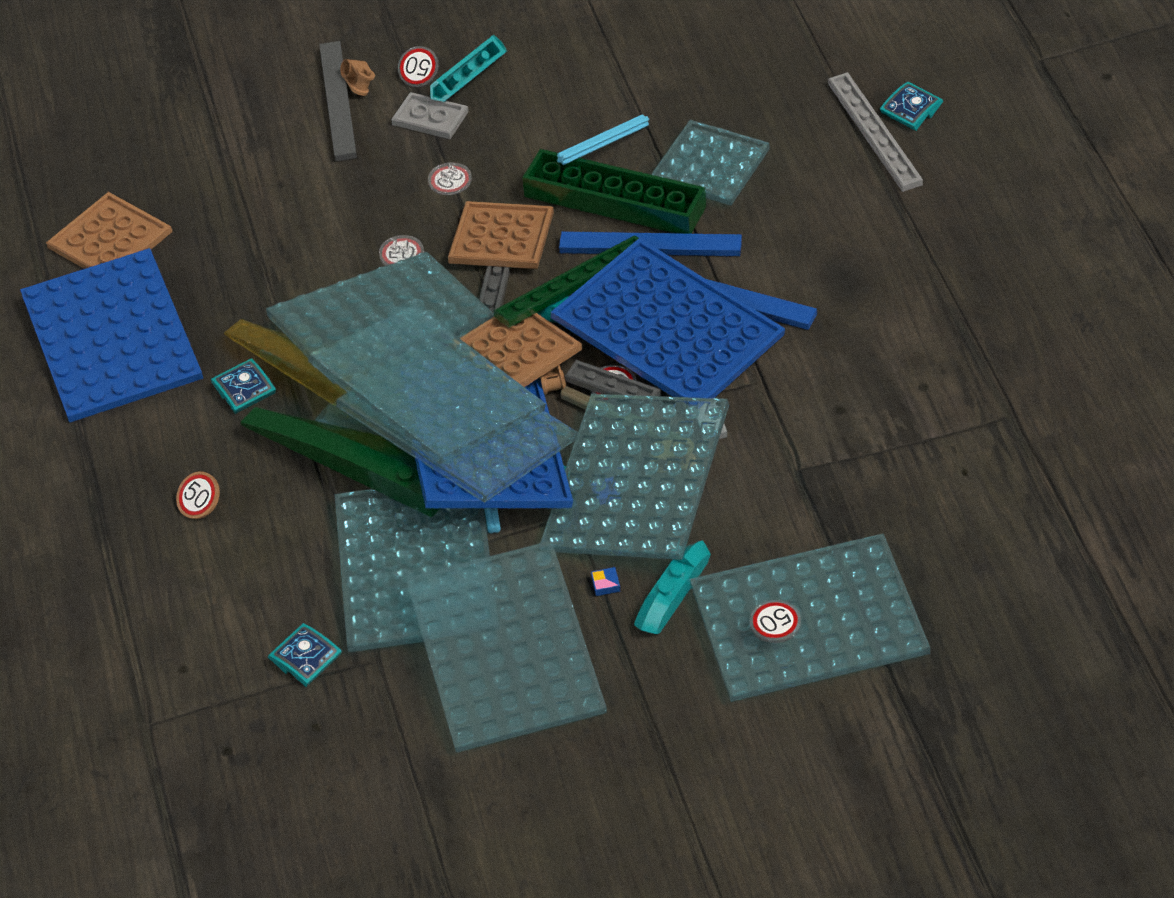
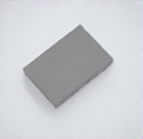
[391,92,469,139]

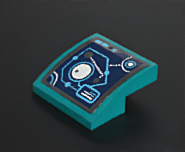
[880,82,943,131]
[211,358,276,414]
[268,623,342,687]

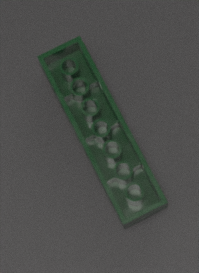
[522,149,706,234]

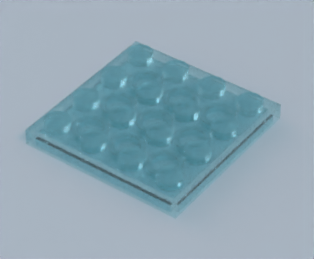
[651,120,770,205]

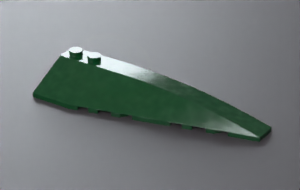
[240,407,440,518]

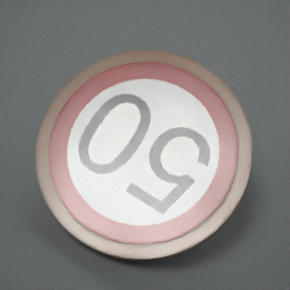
[176,472,220,519]

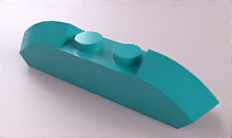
[430,35,507,102]
[634,540,711,634]

